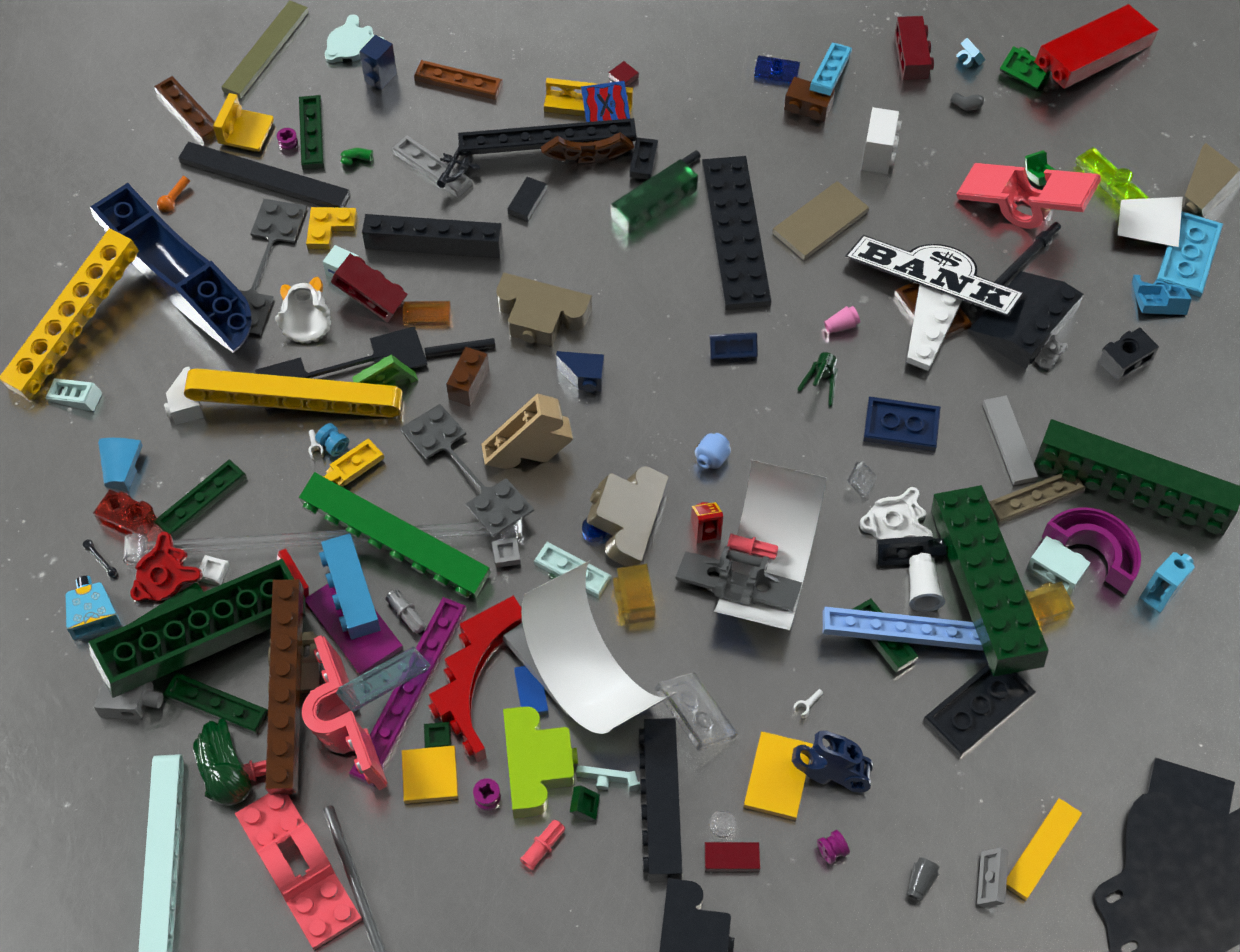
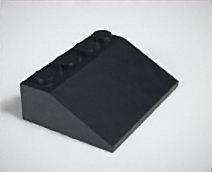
[968,271,1084,370]

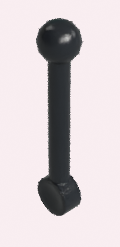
[83,539,117,577]

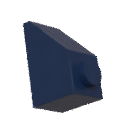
[556,351,604,392]

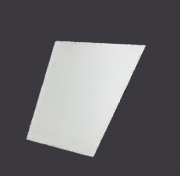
[1118,197,1183,247]

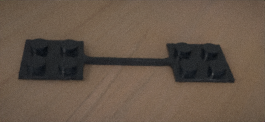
[255,326,428,410]

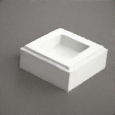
[199,555,230,586]

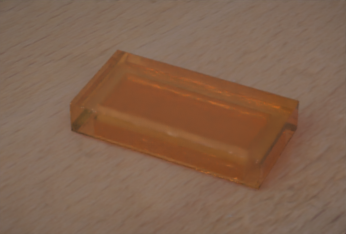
[403,301,451,325]

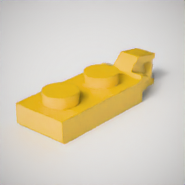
[323,439,384,487]

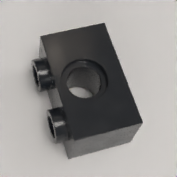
[1099,327,1159,382]

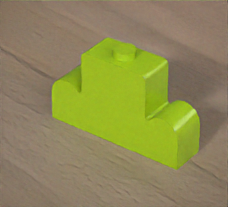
[503,706,578,819]

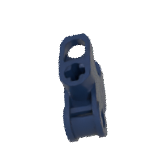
[792,731,873,793]

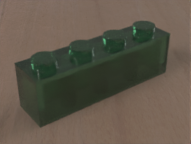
[611,159,698,234]

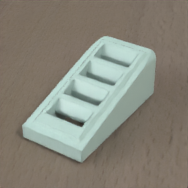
[45,378,102,411]

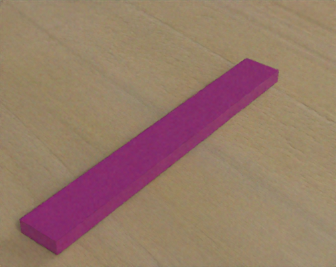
[349,597,467,787]

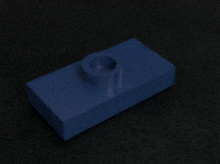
[709,332,758,359]

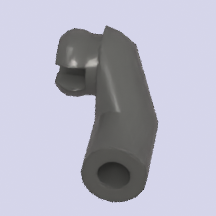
[950,92,985,111]

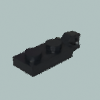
[876,536,947,566]

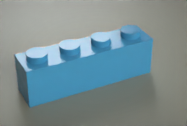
[319,533,381,640]

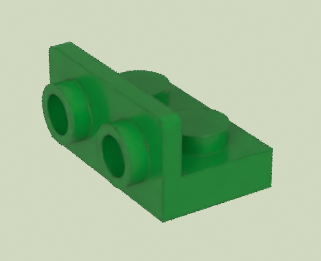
[1000,46,1051,91]

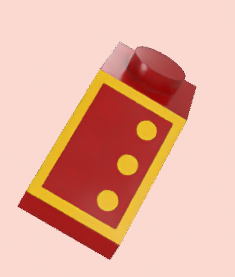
[691,502,723,544]

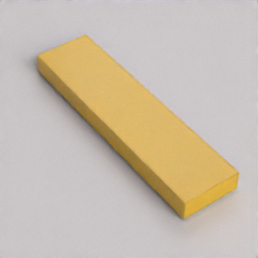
[1006,798,1082,901]

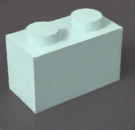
[1027,536,1091,595]

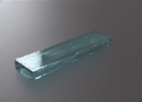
[336,647,430,712]

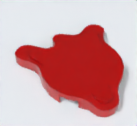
[130,532,203,602]

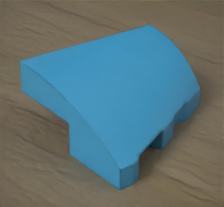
[1132,275,1192,315]
[98,438,143,492]

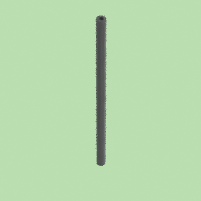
[323,805,386,952]

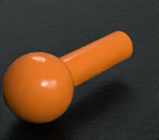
[157,175,190,213]

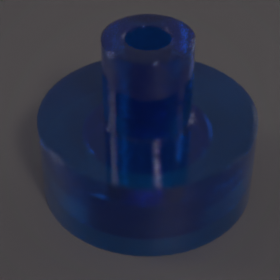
[582,518,607,542]

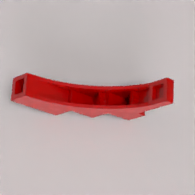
[428,595,522,763]

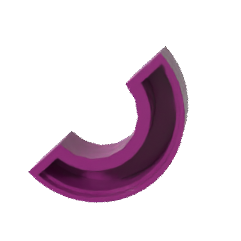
[1042,507,1141,595]

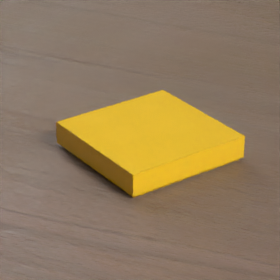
[402,746,458,804]

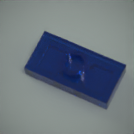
[754,55,800,82]

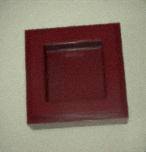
[608,61,639,87]

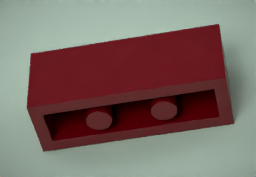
[895,16,934,80]
[331,253,408,323]

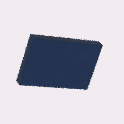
[863,396,941,451]

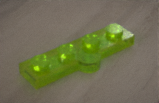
[1075,147,1149,205]

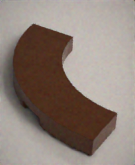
[541,132,634,163]

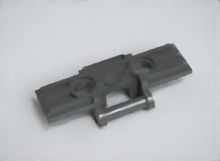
[675,546,802,611]

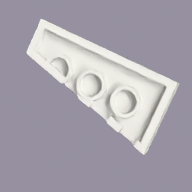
[906,284,963,371]

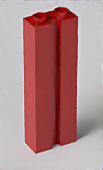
[1034,4,1159,89]

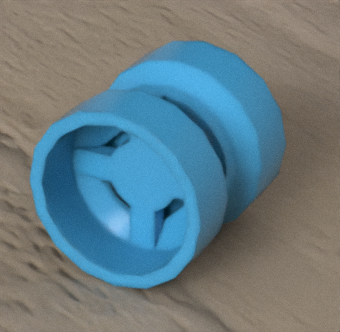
[315,423,350,457]

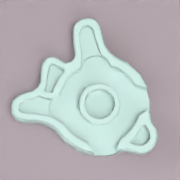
[325,15,384,63]

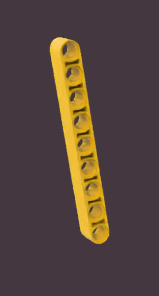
[184,369,403,418]

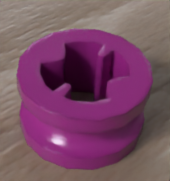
[277,128,298,150]

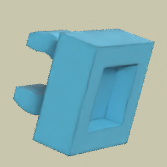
[957,38,986,68]

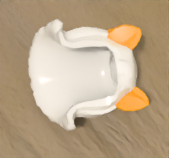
[275,277,331,344]

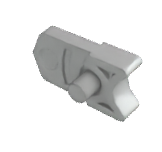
[1035,335,1068,370]

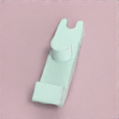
[576,766,640,792]

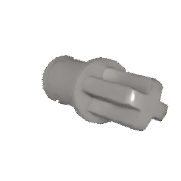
[385,589,426,634]

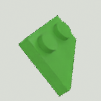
[352,354,418,386]

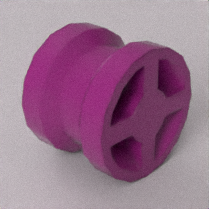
[473,778,501,811]
[817,830,850,864]

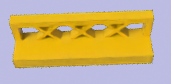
[544,78,633,118]

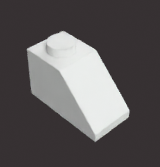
[164,366,204,425]

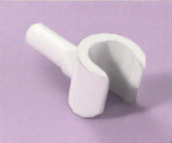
[309,430,324,460]
[794,689,823,719]

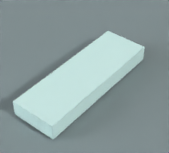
[534,542,612,599]

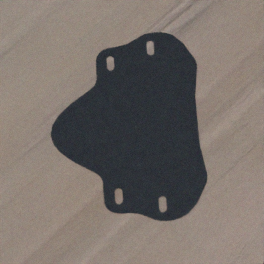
[1095,792,1240,952]

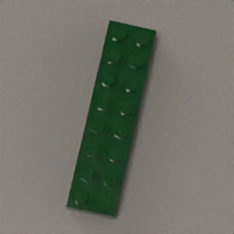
[1034,419,1240,535]
[931,485,1049,677]
[88,559,306,698]

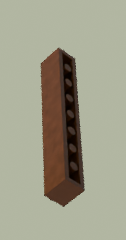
[265,579,304,795]

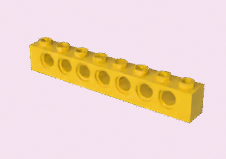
[0,228,139,400]

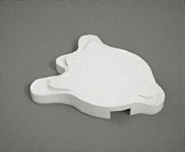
[859,487,933,539]

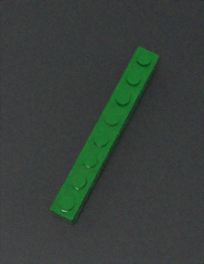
[299,472,491,599]

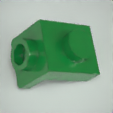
[1025,150,1055,186]

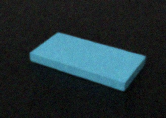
[1157,211,1223,297]

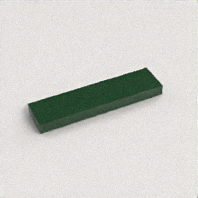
[299,95,325,170]
[154,459,247,539]
[163,673,268,735]

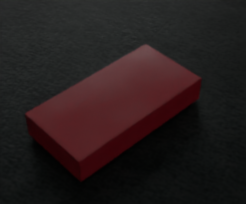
[704,842,760,872]

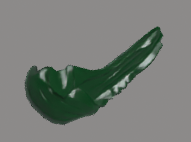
[193,718,252,806]

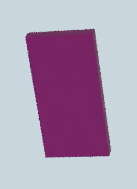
[305,584,403,677]

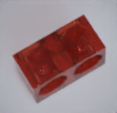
[93,489,156,543]

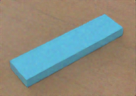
[809,43,852,96]

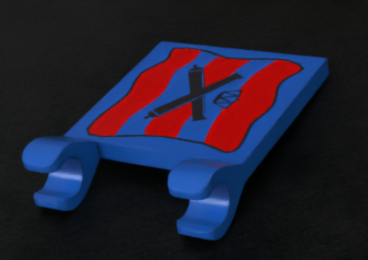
[581,81,630,122]

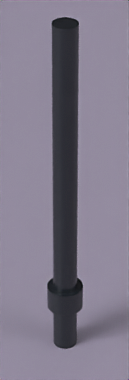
[970,222,1061,312]

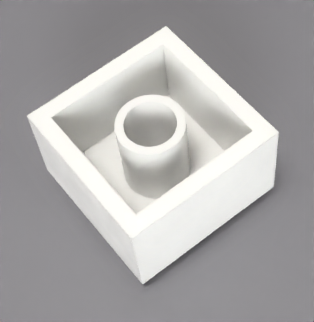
[861,107,902,174]

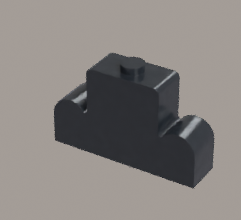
[659,878,735,952]

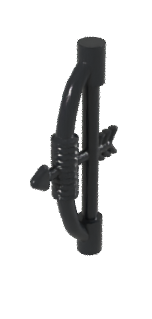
[437,143,480,188]

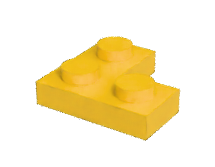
[306,207,357,249]

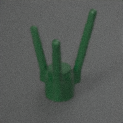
[797,352,838,406]

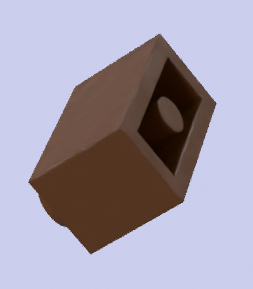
[784,77,835,122]
[446,347,489,407]

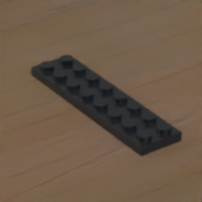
[702,156,771,310]

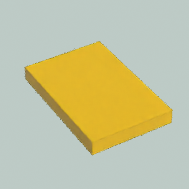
[743,731,813,821]

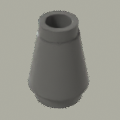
[907,857,940,901]

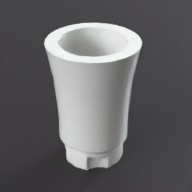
[909,553,945,612]

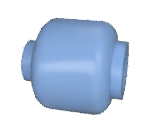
[694,433,731,469]

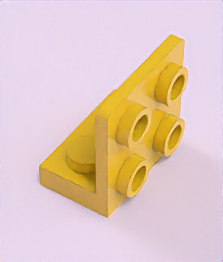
[213,93,274,152]

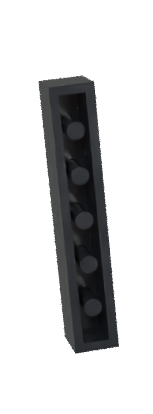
[362,214,503,258]
[639,718,682,883]

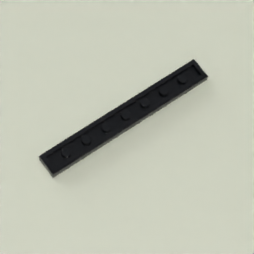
[458,118,637,156]
[178,141,350,208]

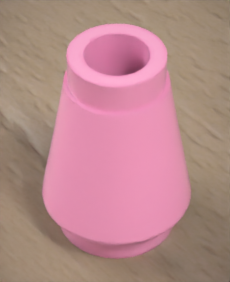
[824,306,860,334]

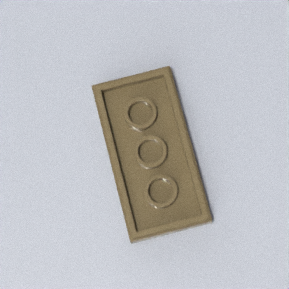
[772,181,869,260]

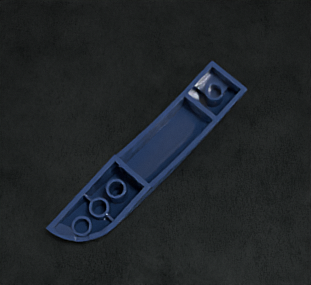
[90,183,252,353]

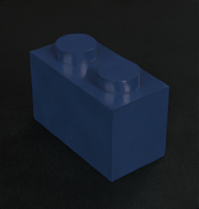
[359,35,397,90]

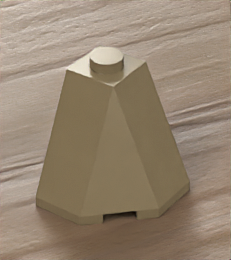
[1185,143,1240,217]

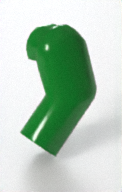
[340,147,373,165]

